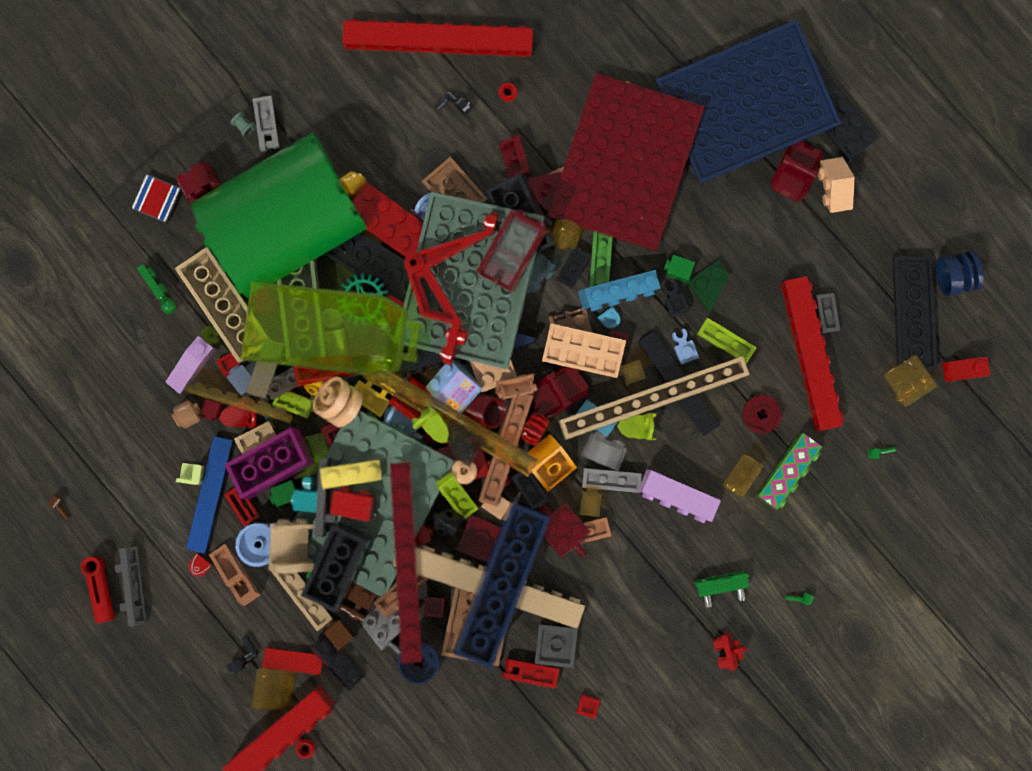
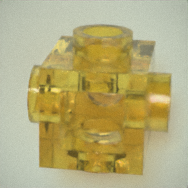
[552,219,582,250]

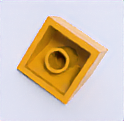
[521,434,577,492]

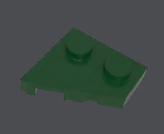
[687,260,729,312]

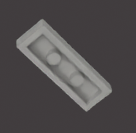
[582,468,642,493]

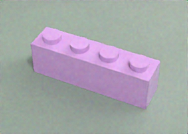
[638,470,721,523]

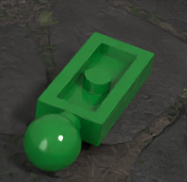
[137,264,177,314]

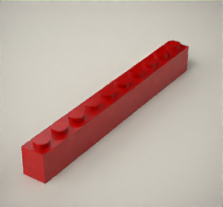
[342,19,533,57]

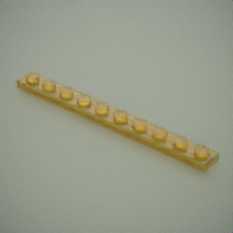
[362,359,538,477]

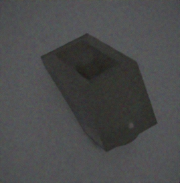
[447,420,485,467]

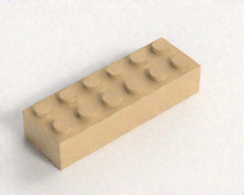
[175,247,272,365]

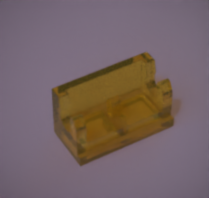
[722,454,764,498]

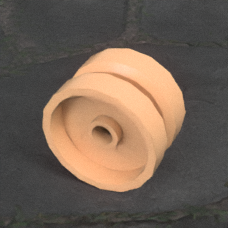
[313,377,363,427]

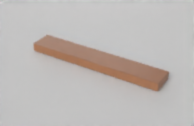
[479,390,533,506]

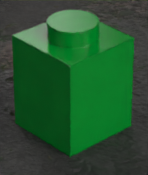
[664,255,695,283]
[269,480,298,507]

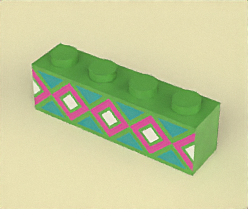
[755,433,822,510]

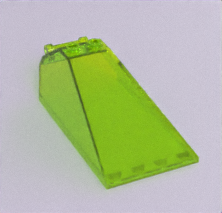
[241,282,422,375]

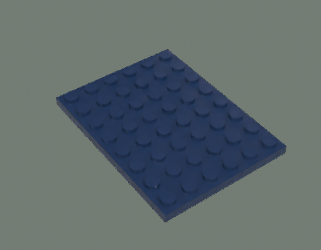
[656,20,841,184]

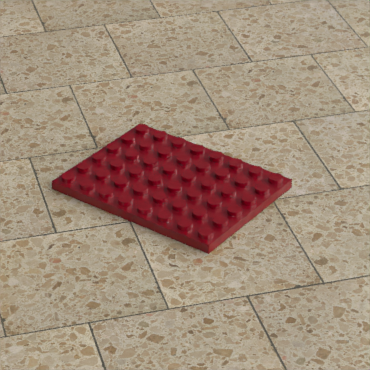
[548,73,705,252]

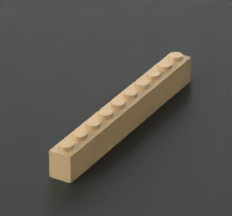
[559,356,749,440]
[392,543,585,628]

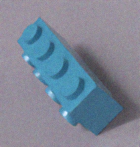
[578,270,660,311]

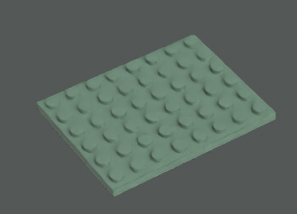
[395,192,544,370]
[294,410,455,596]

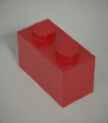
[330,486,376,521]

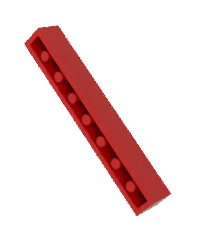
[781,276,844,432]

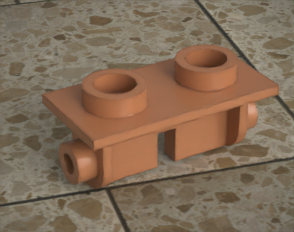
[495,374,537,399]

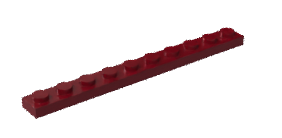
[390,462,422,663]

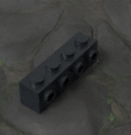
[386,349,463,380]

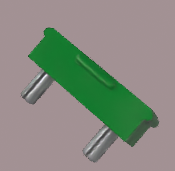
[693,570,749,607]

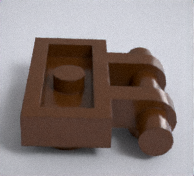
[338,582,377,622]

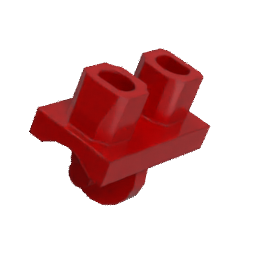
[713,632,747,671]

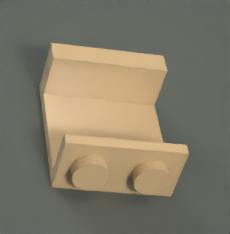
[269,519,315,574]

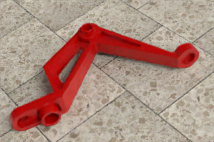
[404,212,499,365]

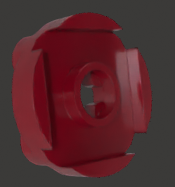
[742,395,782,434]

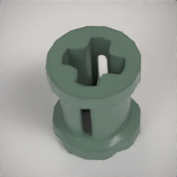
[230,112,256,137]

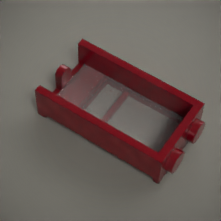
[476,209,547,293]

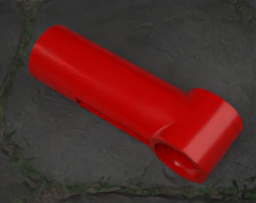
[81,556,115,624]

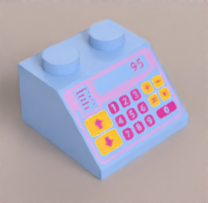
[426,360,482,417]

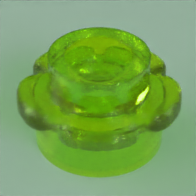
[201,326,220,344]

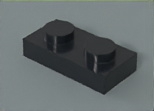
[556,246,591,289]

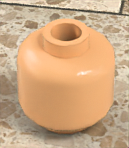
[451,459,477,484]

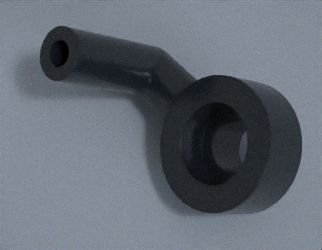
[434,91,471,116]
[226,635,258,674]

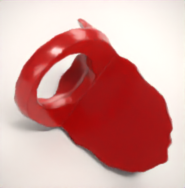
[219,401,259,429]

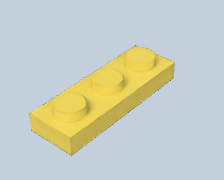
[320,460,382,489]

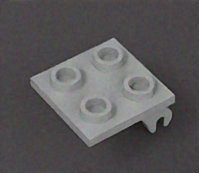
[360,607,401,654]

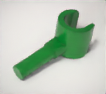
[868,447,896,459]
[785,592,814,605]

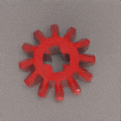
[521,412,550,446]

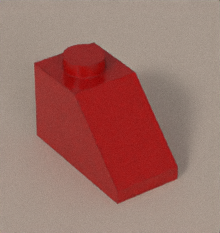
[942,357,990,382]

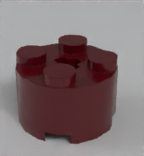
[176,161,222,204]

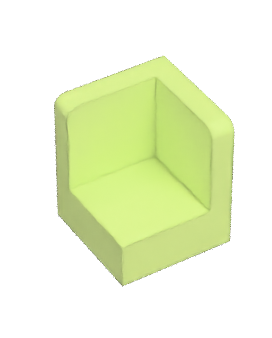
[176,463,206,485]

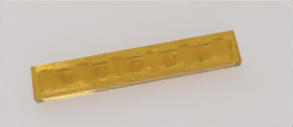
[184,383,293,423]

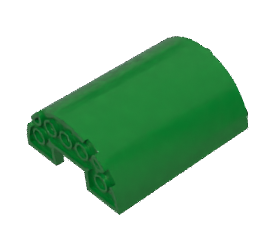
[192,132,368,298]

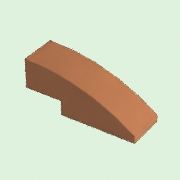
[209,544,260,606]

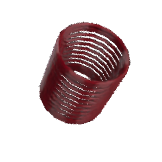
[463,392,507,428]

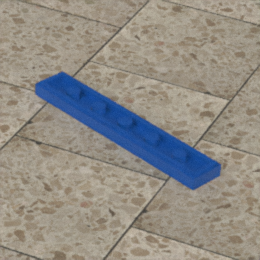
[186,436,234,554]

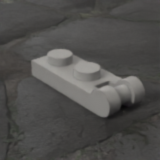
[253,96,280,152]

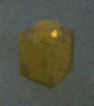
[620,360,646,386]
[579,488,602,517]

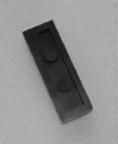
[310,634,365,691]

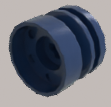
[936,250,984,296]
[398,642,440,684]

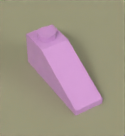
[166,336,218,394]

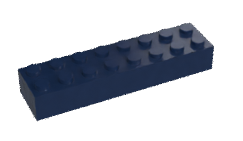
[452,502,550,669]

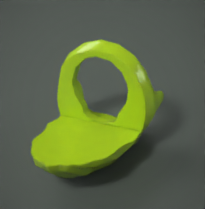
[412,405,449,443]
[617,413,657,440]

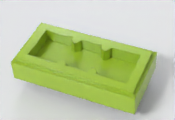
[272,391,314,419]

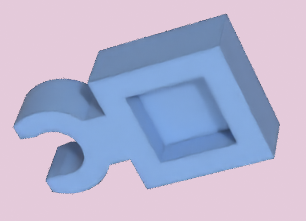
[672,329,699,365]

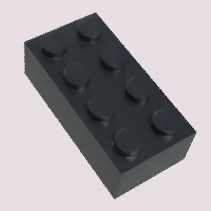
[486,173,557,253]
[301,521,372,613]

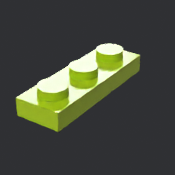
[697,318,757,364]
[435,472,478,520]

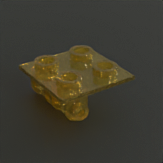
[884,355,937,407]
[251,667,295,710]

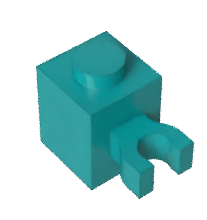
[291,476,318,512]

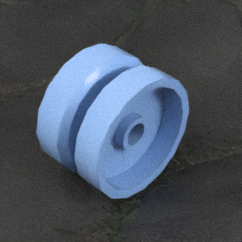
[236,523,270,567]

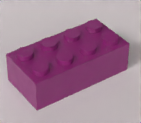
[225,428,315,499]

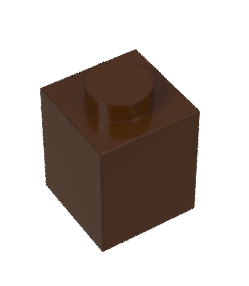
[324,618,355,651]

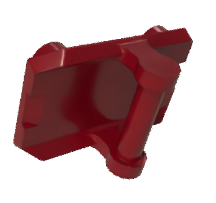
[771,142,824,202]
[530,366,589,419]

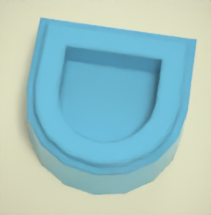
[597,306,620,329]

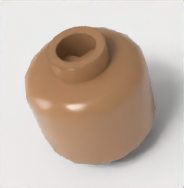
[171,400,201,429]

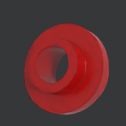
[499,83,517,102]
[296,739,316,759]

